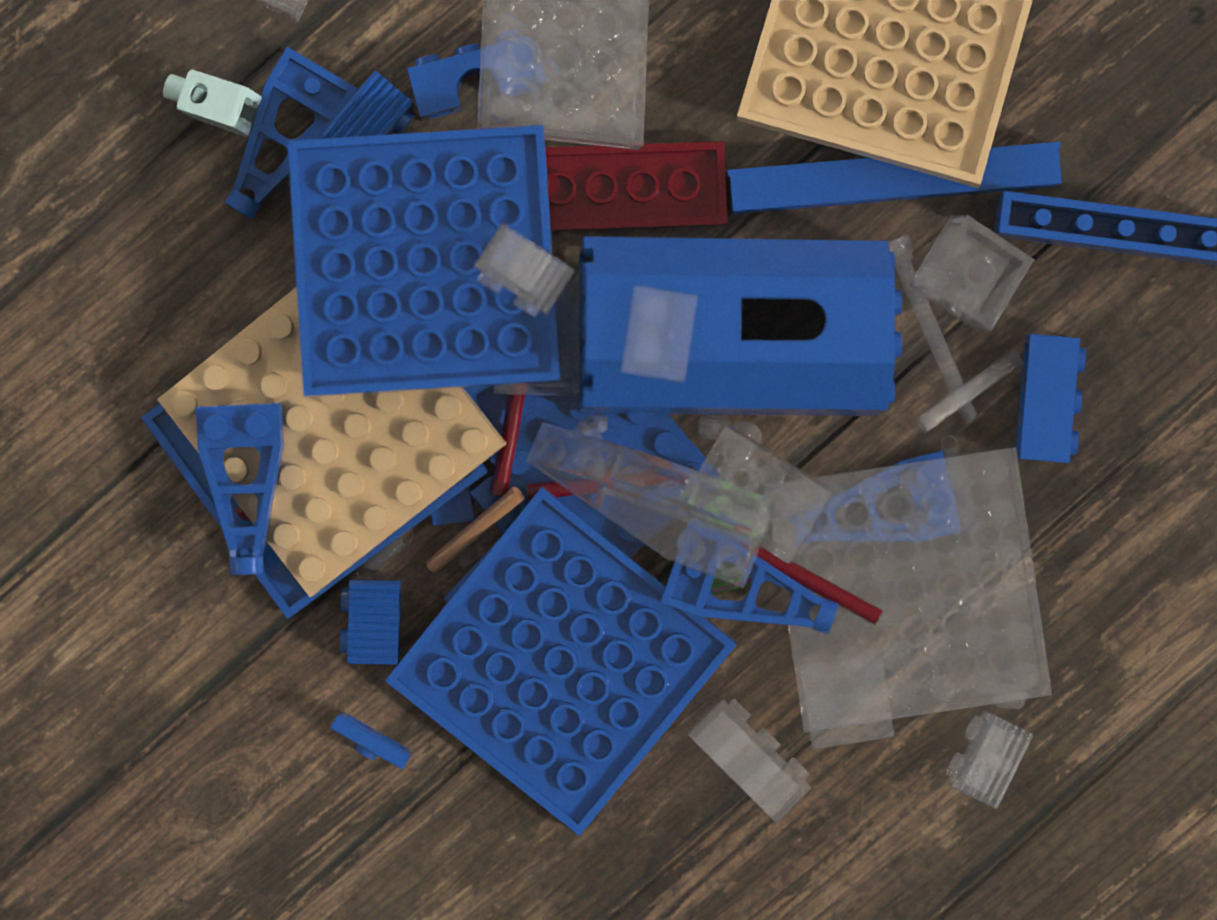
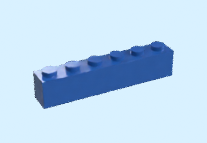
[993,191,1217,265]

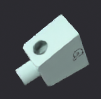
[163,69,262,138]

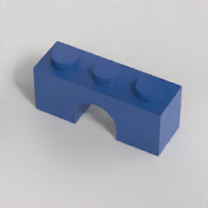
[407,33,542,121]

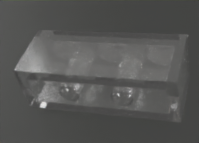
[687,697,812,823]

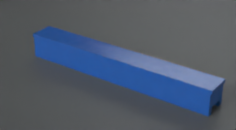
[726,142,1062,215]

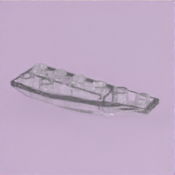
[526,422,775,588]

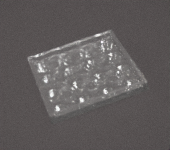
[477,0,649,150]

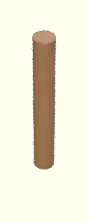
[425,486,524,574]

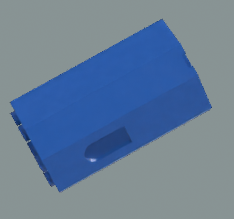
[578,237,902,416]

